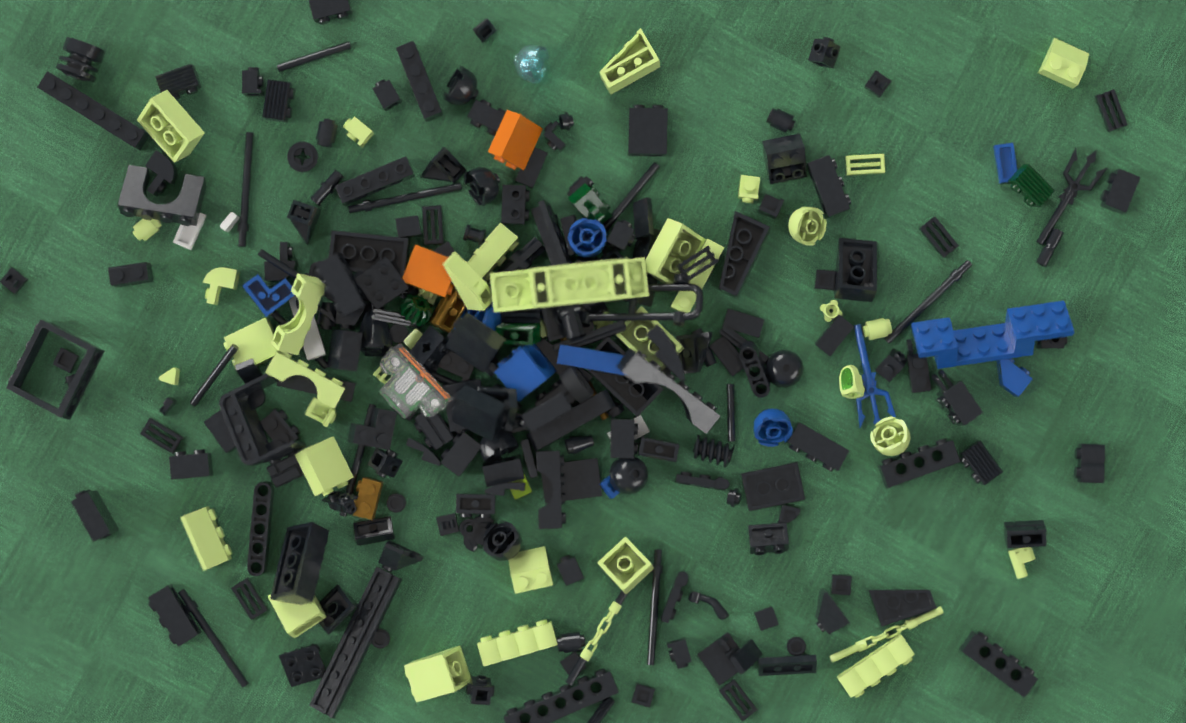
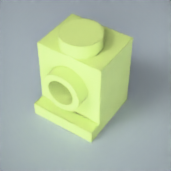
[343,116,374,148]

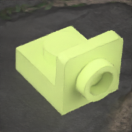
[738,175,760,203]

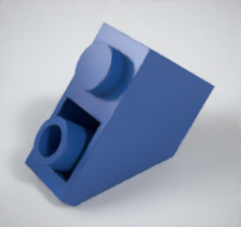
[996,358,1033,397]

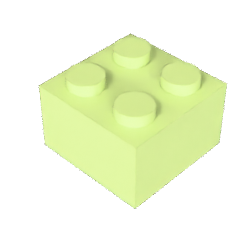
[597,537,654,594]

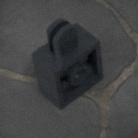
[931,369,983,426]

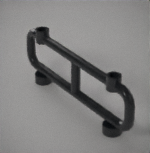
[579,274,704,327]

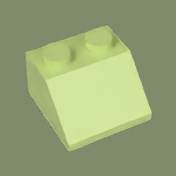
[1038,38,1089,89]
[508,546,553,594]

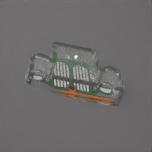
[379,343,453,419]

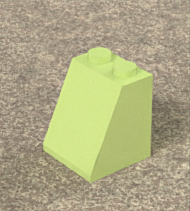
[404,645,471,702]

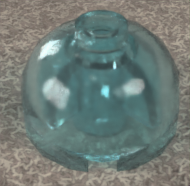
[514,45,549,84]

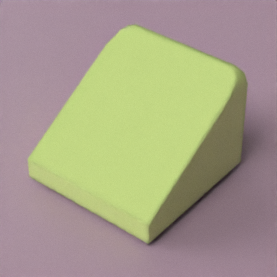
[403,328,423,349]

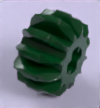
[400,293,434,326]

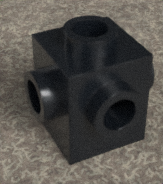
[808,37,840,68]
[367,448,403,478]
[466,675,495,705]

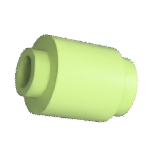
[132,219,162,241]
[862,318,892,340]

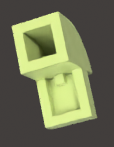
[203,267,240,305]

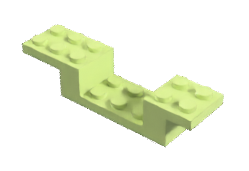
[490,257,649,312]

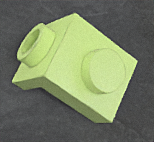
[305,397,337,427]

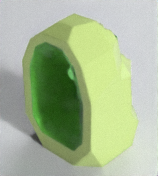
[839,365,865,399]

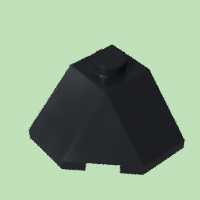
[378,541,424,572]

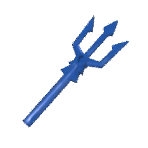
[854,324,897,428]

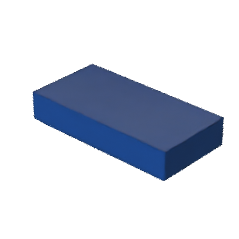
[993,143,1018,184]

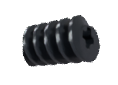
[693,435,735,468]

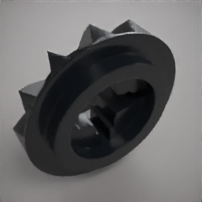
[287,142,318,173]

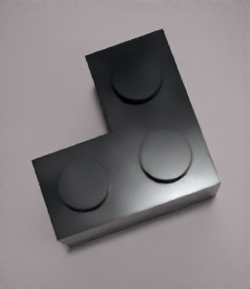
[347,407,397,450]

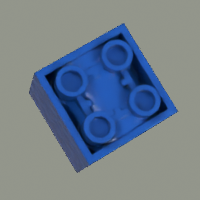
[494,344,557,402]

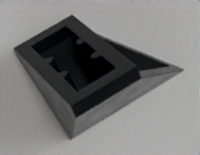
[420,147,467,183]
[287,200,321,246]

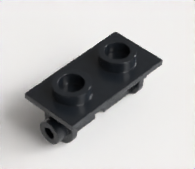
[322,491,358,515]

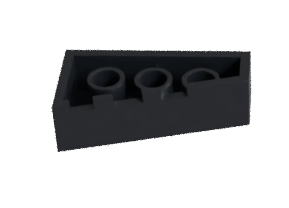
[719,211,770,299]

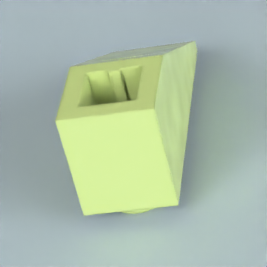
[443,252,493,311]

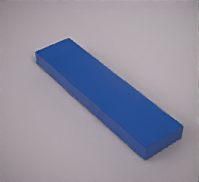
[557,344,626,376]

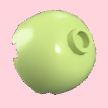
[788,207,827,246]
[870,417,910,456]

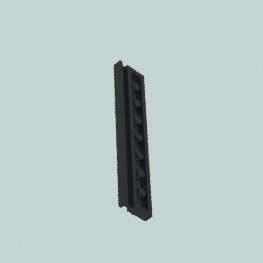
[309,567,402,718]

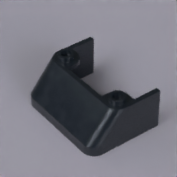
[219,373,306,466]

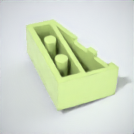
[600,28,660,95]
[466,222,519,282]

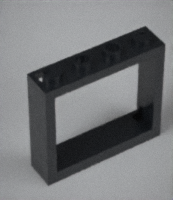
[6,319,105,420]

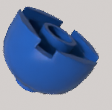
[568,218,607,258]
[753,409,793,447]

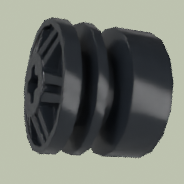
[56,37,106,82]

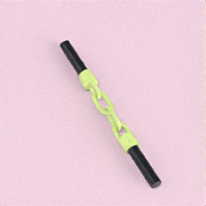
[566,590,630,686]

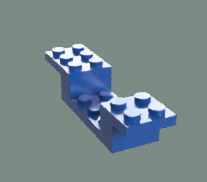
[911,301,1074,369]

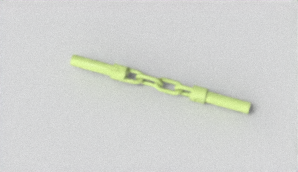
[829,606,944,663]

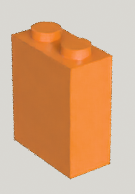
[488,110,543,170]
[403,245,454,298]

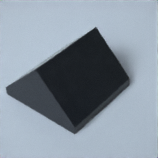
[319,584,358,635]

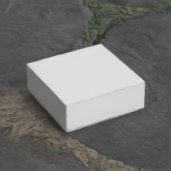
[220,212,240,232]

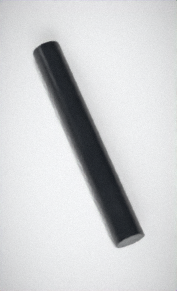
[726,384,736,442]

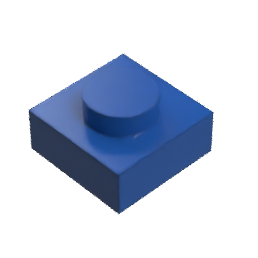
[599,475,619,499]

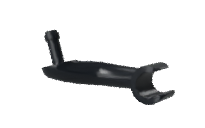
[688,591,729,620]

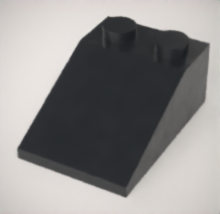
[834,238,877,302]

